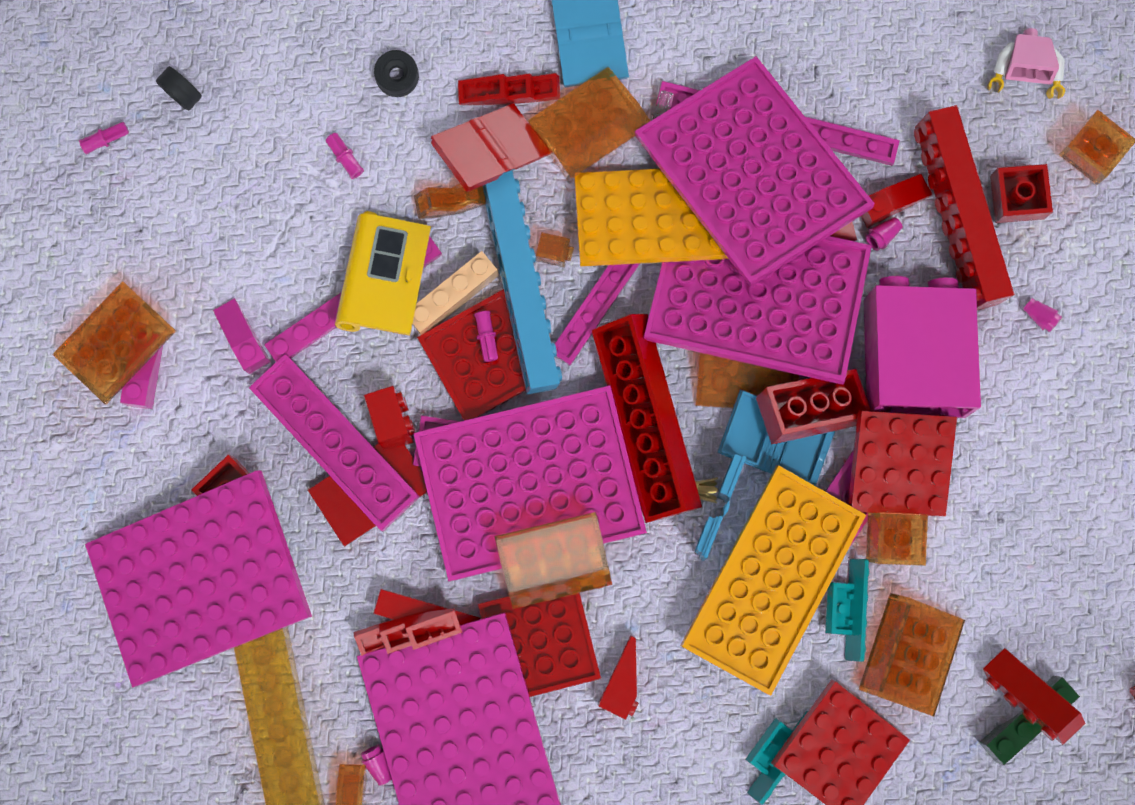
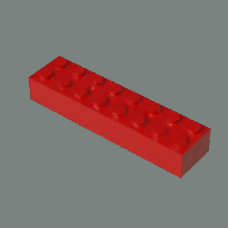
[914,105,1015,310]
[592,314,702,523]

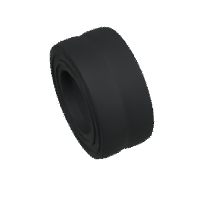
[374,50,419,97]
[156,66,202,111]

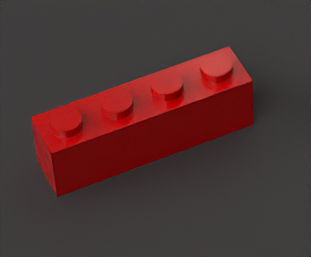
[983,648,1086,745]

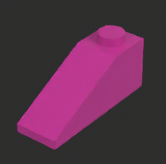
[213,298,271,374]
[120,333,165,410]

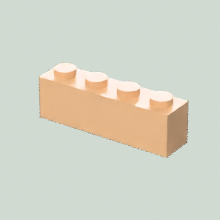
[412,251,499,335]

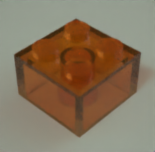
[1058,110,1135,185]
[866,511,928,566]

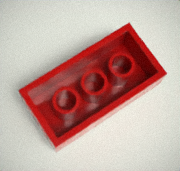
[756,369,871,445]

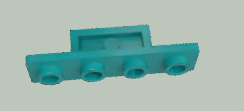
[825,559,869,662]
[745,711,808,805]

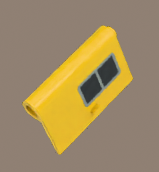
[335,211,431,336]

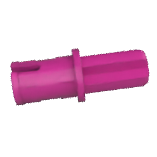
[79,122,129,154]
[326,133,364,179]
[474,311,498,362]

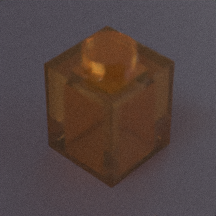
[536,232,574,268]

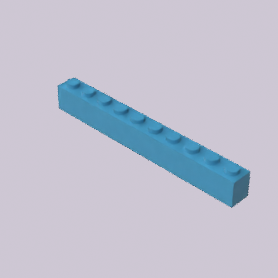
[481,169,562,395]

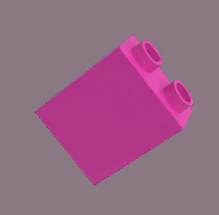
[863,276,981,418]

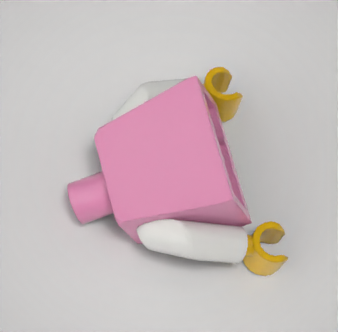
[987,28,1065,99]

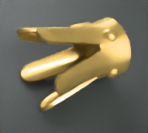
[695,477,718,504]

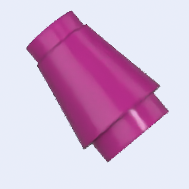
[865,217,903,251]
[1023,298,1062,333]
[361,745,392,786]

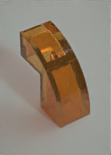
[414,183,486,219]
[336,764,367,805]

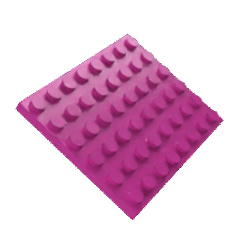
[635,56,875,287]
[644,236,872,385]
[414,386,647,582]
[85,470,312,688]
[357,612,561,805]

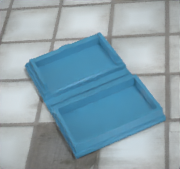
[552,0,629,87]
[717,390,835,486]
[695,454,746,561]

